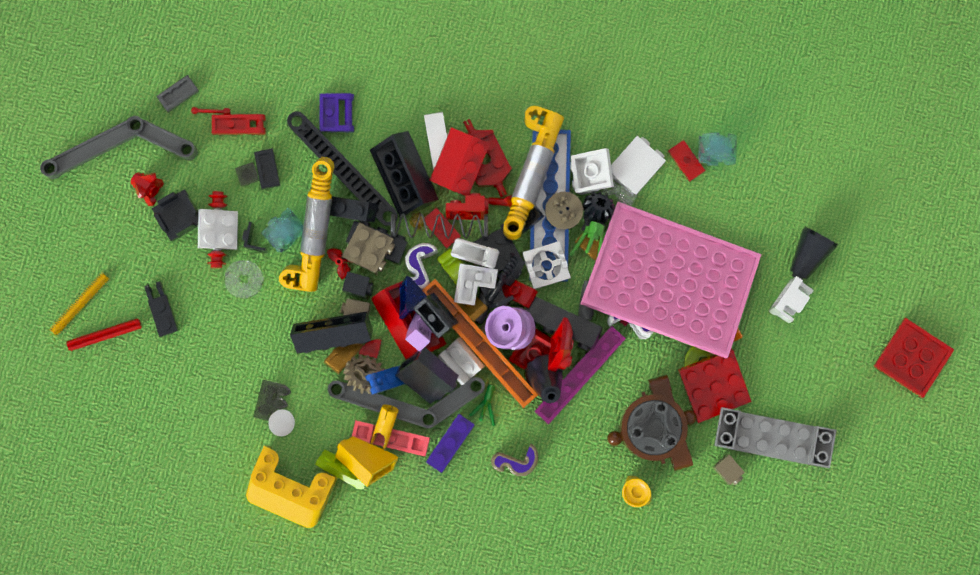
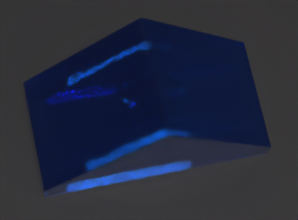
[399,276,427,319]

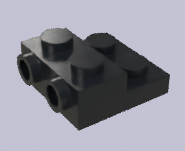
[473,228,521,274]

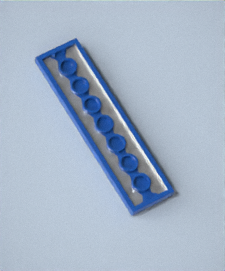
[529,130,571,282]

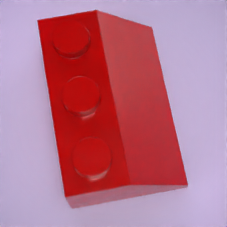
[429,127,490,196]

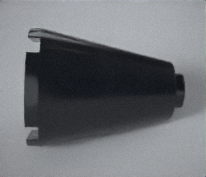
[790,226,838,280]
[525,354,563,403]

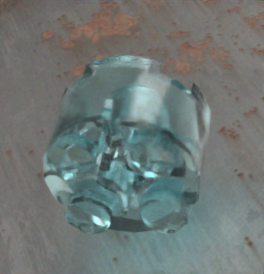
[698,133,737,166]
[262,208,303,253]

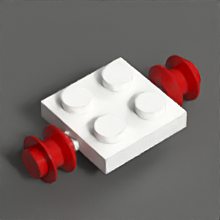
[198,191,238,269]

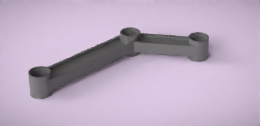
[40,116,198,179]
[327,377,485,428]

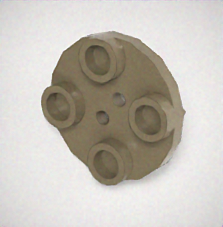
[545,191,583,230]

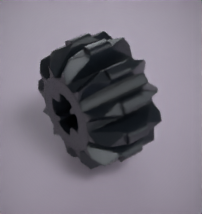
[582,191,615,223]

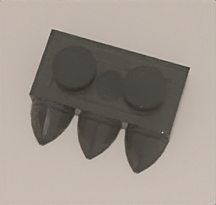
[253,380,291,421]

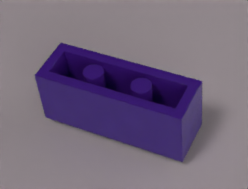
[426,414,475,473]

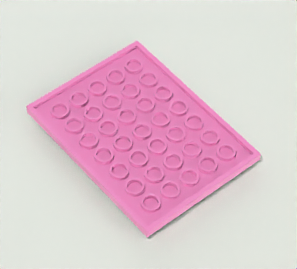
[580,202,761,359]

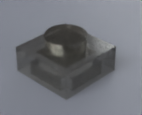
[235,162,260,187]

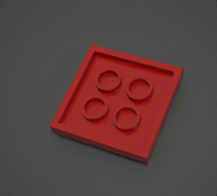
[873,318,954,398]
[678,348,752,423]

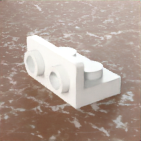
[438,337,485,385]

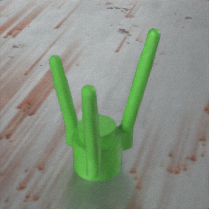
[569,221,606,257]

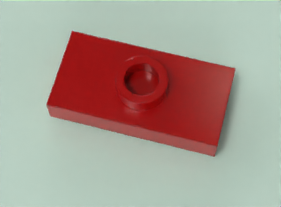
[668,140,706,182]
[422,207,461,249]
[502,280,538,308]

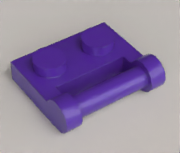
[320,93,354,133]

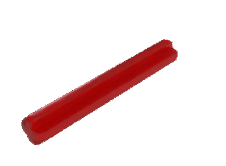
[67,319,142,351]

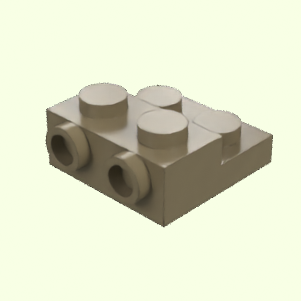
[342,222,395,275]

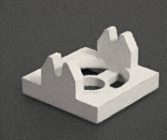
[522,241,571,289]

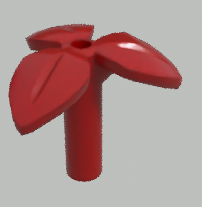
[489,188,515,208]
[327,248,352,280]

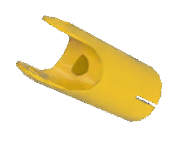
[371,404,399,450]

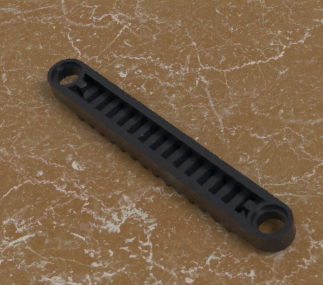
[287,111,398,227]

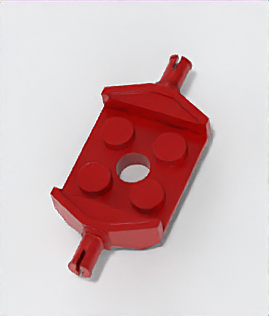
[463,119,512,198]

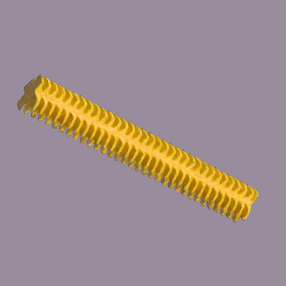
[49,272,110,335]

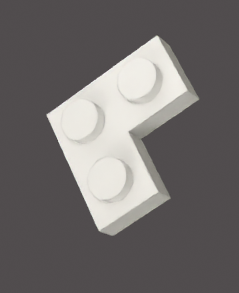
[454,264,498,305]

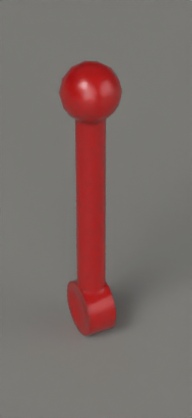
[191,107,231,115]

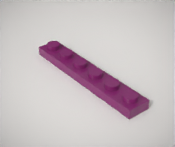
[534,326,626,424]

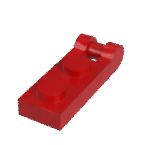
[212,114,266,135]

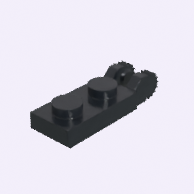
[145,281,179,337]

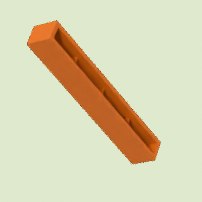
[421,279,538,408]

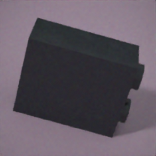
[395,347,459,404]

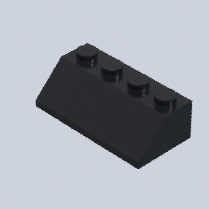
[370,131,439,218]

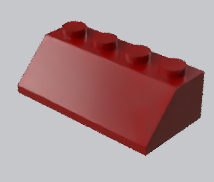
[371,278,447,360]

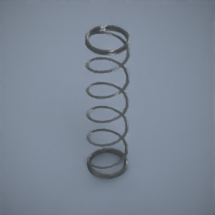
[391,213,488,239]

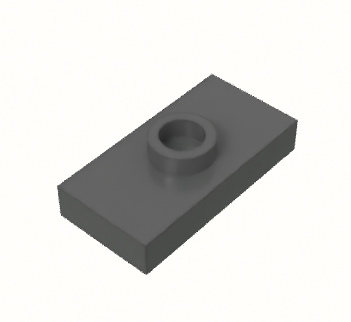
[156,75,199,113]

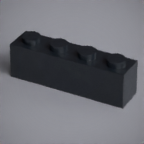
[525,296,603,351]
[290,311,373,354]

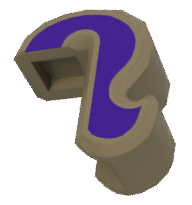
[491,443,538,476]

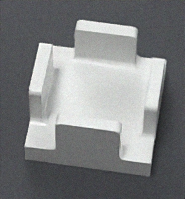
[769,276,814,323]

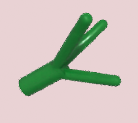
[469,384,495,426]

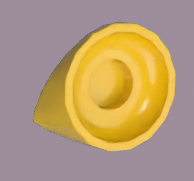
[622,476,652,507]

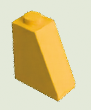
[335,436,398,487]

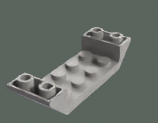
[714,407,837,468]

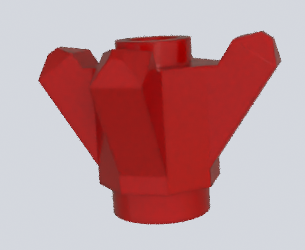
[131,172,164,206]

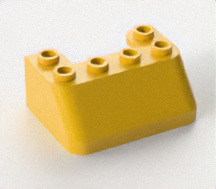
[246,446,338,528]

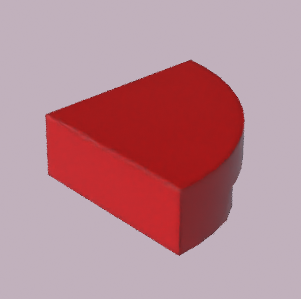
[359,339,382,359]

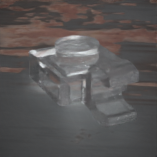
[602,181,637,205]

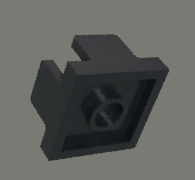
[152,189,198,242]

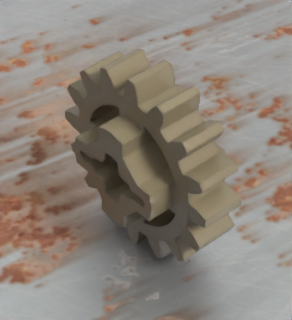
[343,355,385,394]

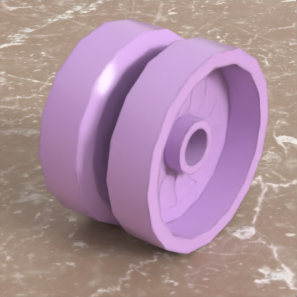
[485,306,536,350]

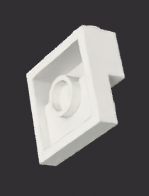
[570,148,614,195]

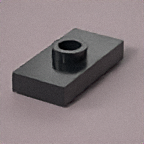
[254,148,281,190]

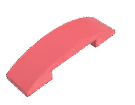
[352,420,430,457]

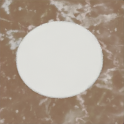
[269,409,295,436]

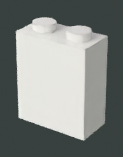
[611,136,666,197]

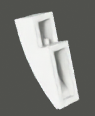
[424,112,447,169]

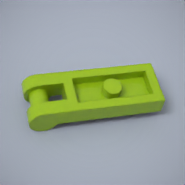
[315,449,365,489]

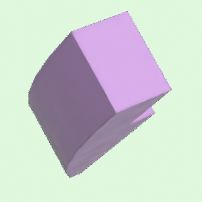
[405,313,432,352]

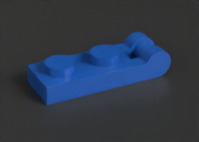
[365,365,405,395]

